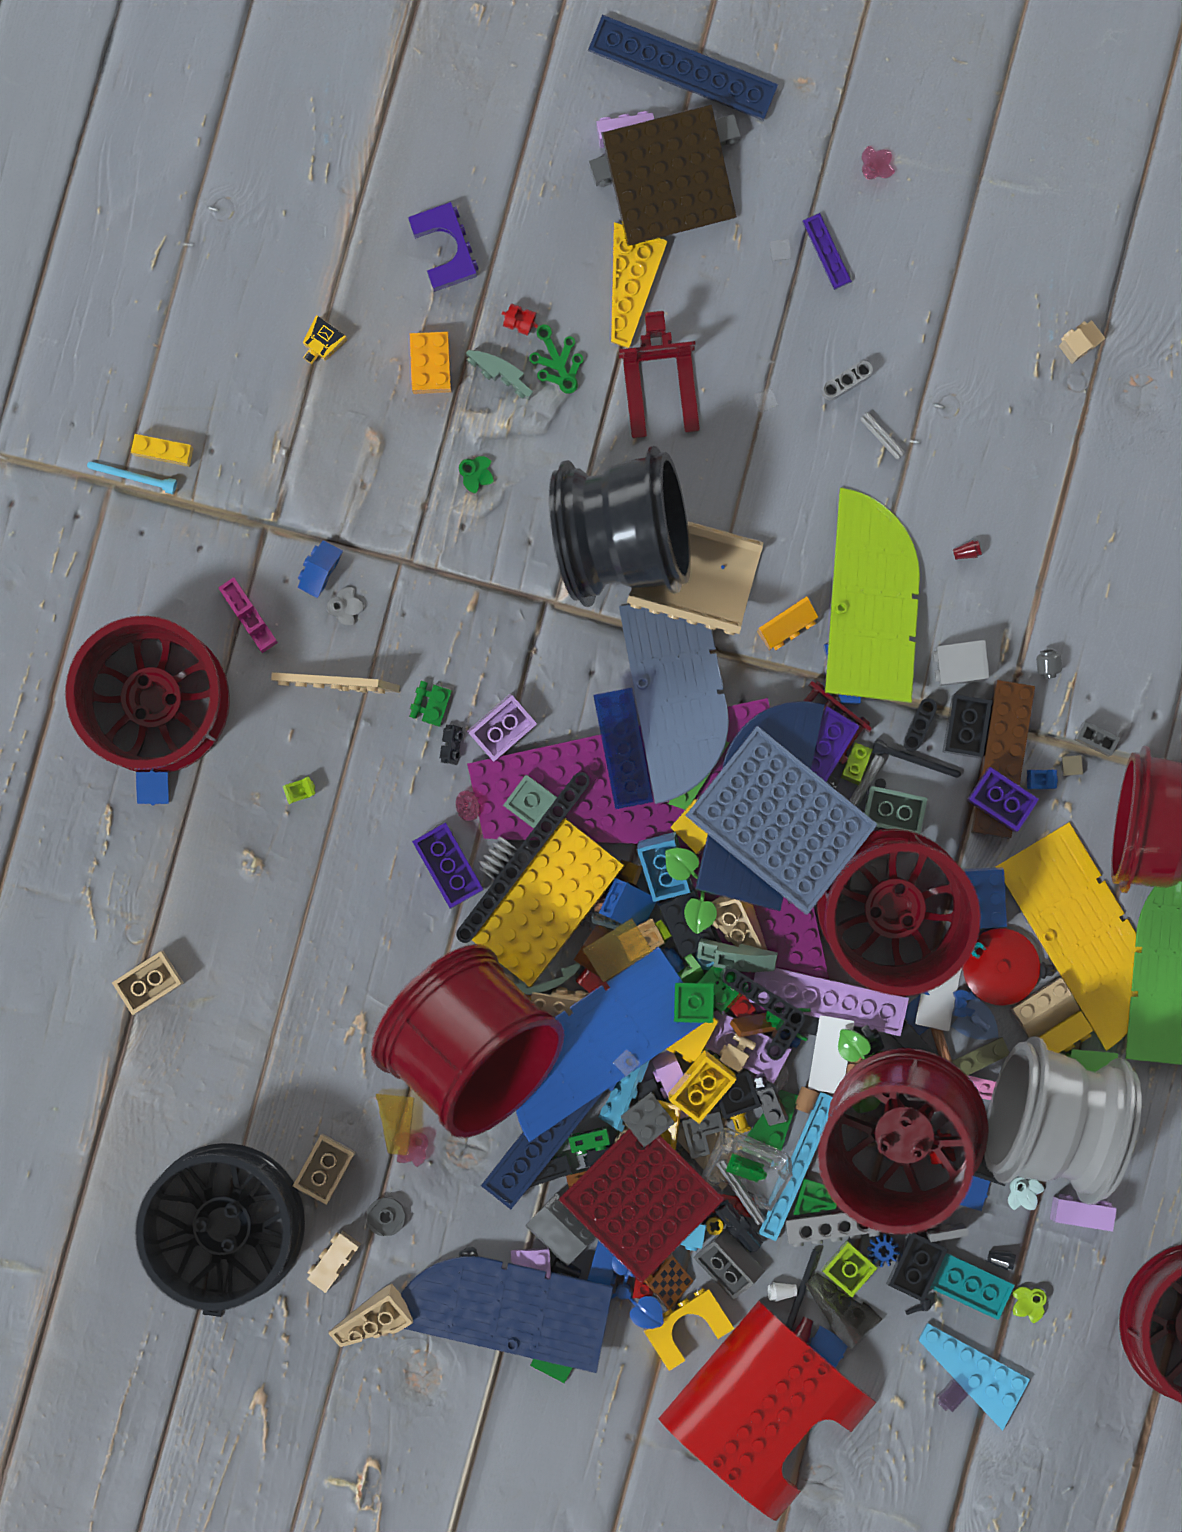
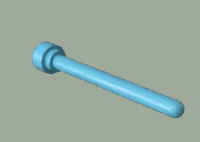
[87,461,177,495]

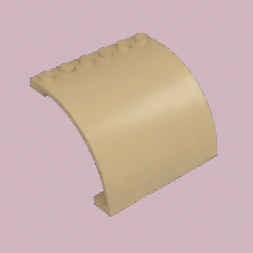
[627,521,764,635]

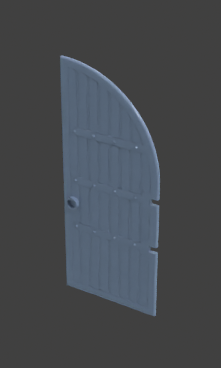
[619,605,729,804]

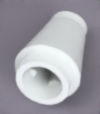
[768,1282,797,1302]

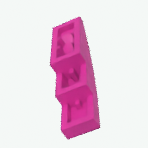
[218,577,278,653]

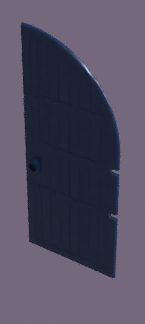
[696,701,824,911]
[401,1256,613,1373]

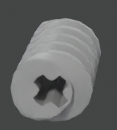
[479,837,518,880]

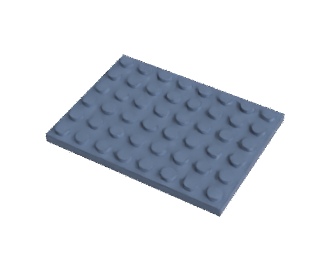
[685,726,878,915]

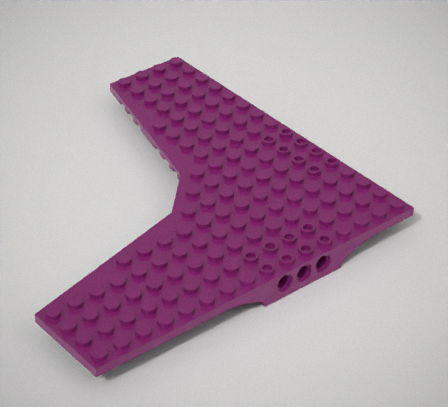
[467,698,829,1014]

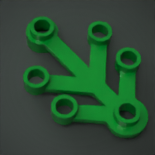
[529,324,583,394]

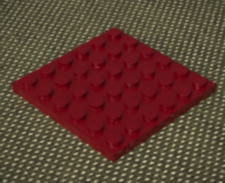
[558,1129,724,1283]

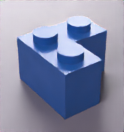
[298,540,343,598]

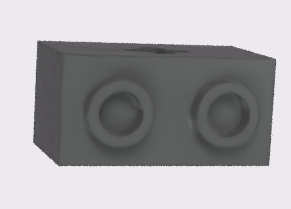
[1074,721,1120,757]

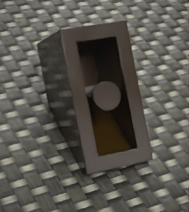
[616,859,643,886]

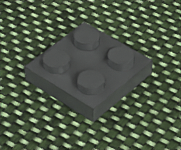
[620,1093,675,1147]

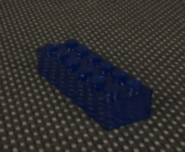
[593,687,654,809]

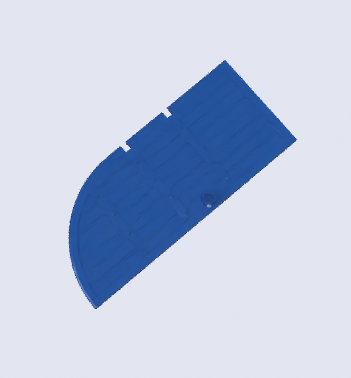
[516,946,703,1142]

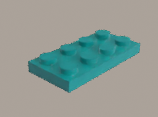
[930,1253,1015,1320]

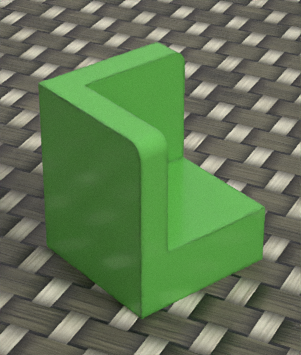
[677,954,704,983]

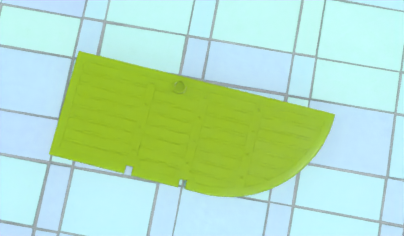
[825,488,920,703]

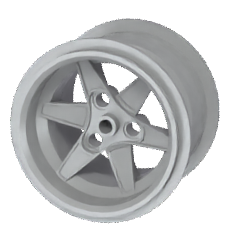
[985,1036,1141,1205]

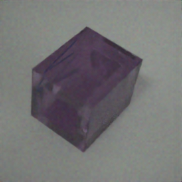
[937,1379,968,1412]

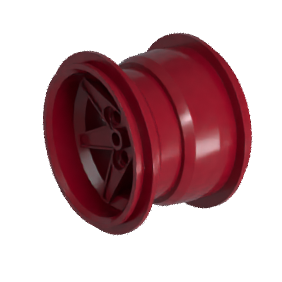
[1111,746,1182,893]

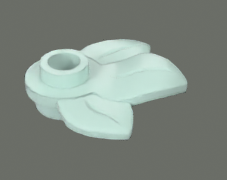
[1008,1177,1044,1210]

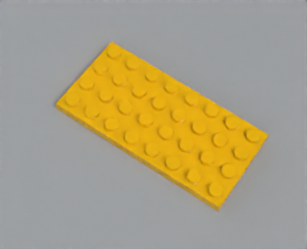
[472,818,625,987]

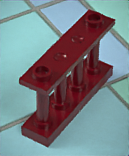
[803,681,872,765]

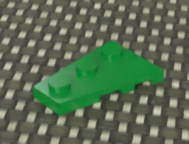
[744,1089,798,1151]

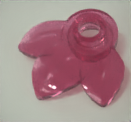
[861,146,895,179]
[392,1132,428,1167]

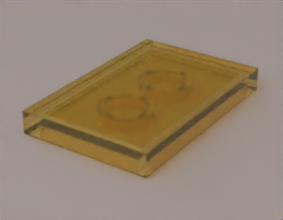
[583,918,653,982]

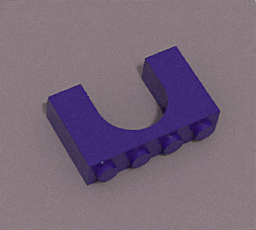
[408,202,479,292]

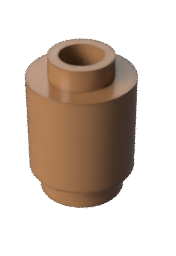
[795,1084,820,1114]

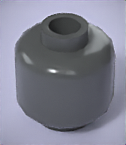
[1036,649,1062,678]

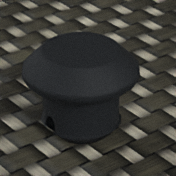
[1040,962,1054,979]

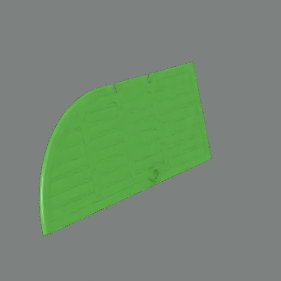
[1125,882,1182,1065]

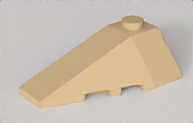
[711,896,767,950]

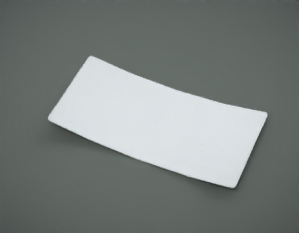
[915,968,962,1031]
[808,1015,854,1093]

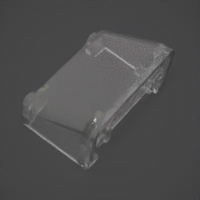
[702,1128,793,1211]

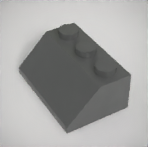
[526,1193,595,1266]
[693,1229,765,1300]

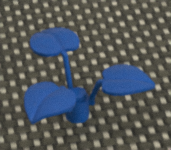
[608,1256,664,1329]

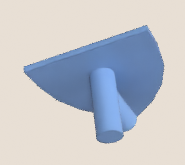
[951,997,998,1040]

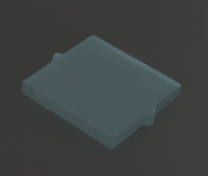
[591,913,628,932]

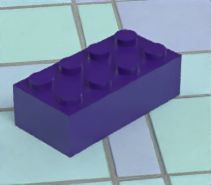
[412,822,484,909]

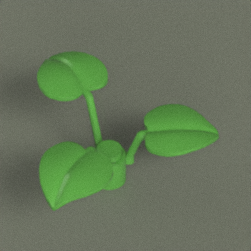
[665,848,717,934]
[838,1029,883,1113]

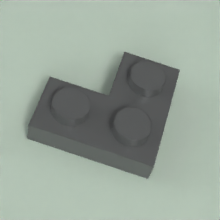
[682,1112,724,1159]

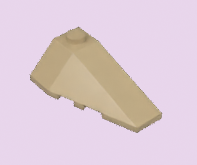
[328,1283,413,1347]

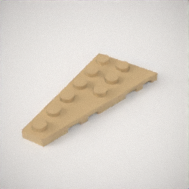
[271,672,400,694]

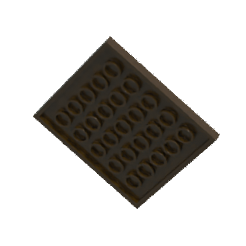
[601,105,737,246]

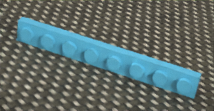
[758,1091,832,1241]

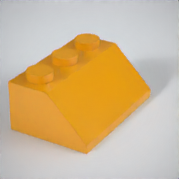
[757,596,818,651]

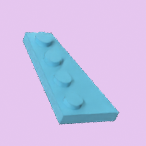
[598,1060,650,1132]

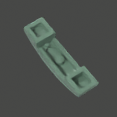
[515,963,580,994]

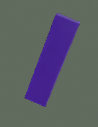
[802,213,852,290]

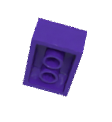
[966,767,1039,832]

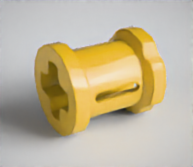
[730,1112,752,1135]
[705,1216,723,1235]

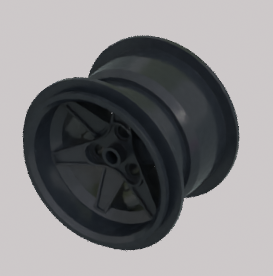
[549,446,691,607]

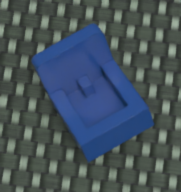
[1027,769,1058,790]

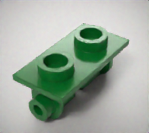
[726,1153,767,1183]

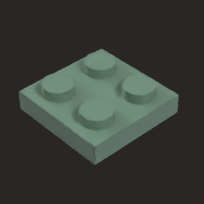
[503,774,557,828]

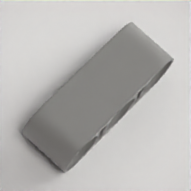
[822,361,873,401]

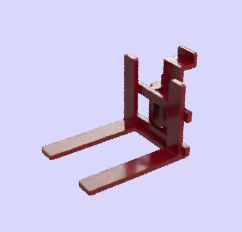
[619,311,700,439]

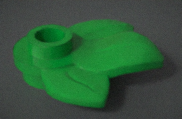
[459,456,494,494]

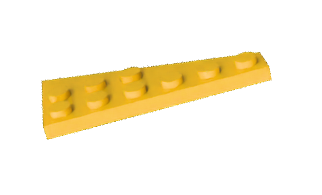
[611,222,668,348]

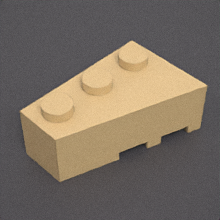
[307,1231,361,1293]

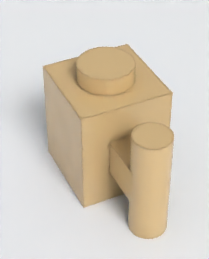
[719,1033,757,1072]

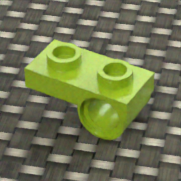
[840,742,873,785]

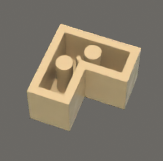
[1059,320,1106,364]

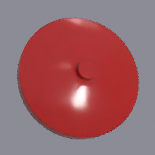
[962,929,1040,1005]

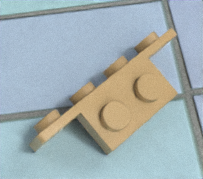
[531,987,589,1016]

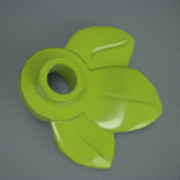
[1012,1287,1047,1323]

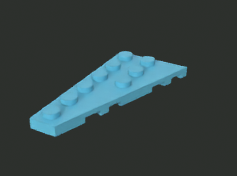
[918,1323,1030,1431]

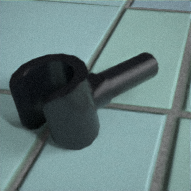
[905,1299,931,1315]

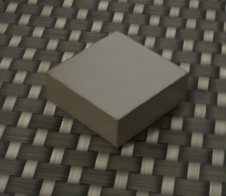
[1061,755,1083,776]

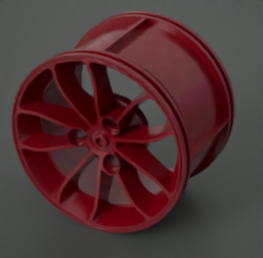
[65,616,230,773]
[817,829,980,996]

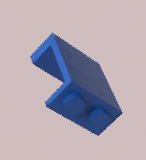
[599,878,657,929]

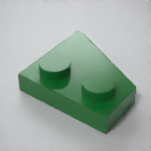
[793,1178,837,1215]

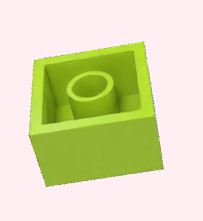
[821,1240,877,1297]

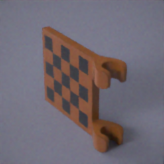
[644,1253,693,1310]

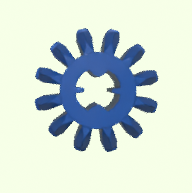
[867,1234,900,1267]

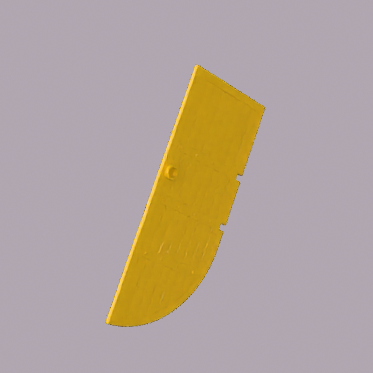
[995,822,1142,1051]

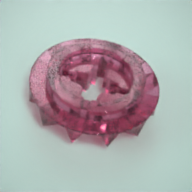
[456,790,481,821]

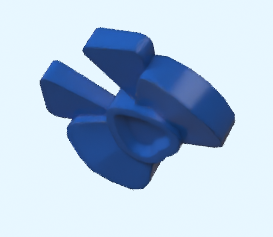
[952,990,976,1017]

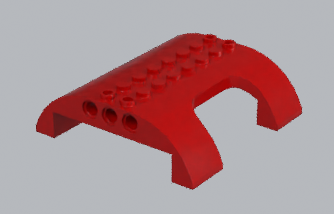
[658,1300,877,1521]

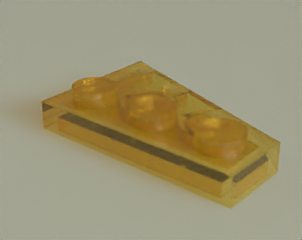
[376,1094,415,1156]

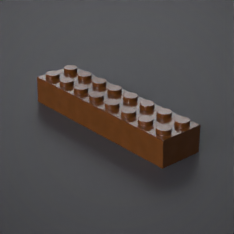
[971,680,1035,839]

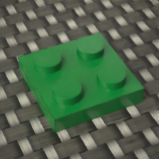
[674,983,714,1023]

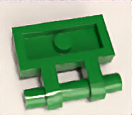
[409,681,452,727]

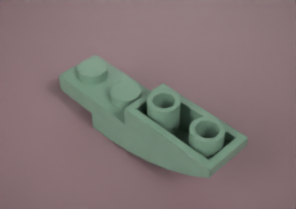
[466,350,533,400]
[697,938,778,972]

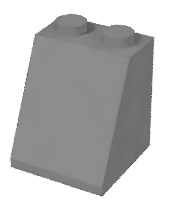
[933,640,989,686]

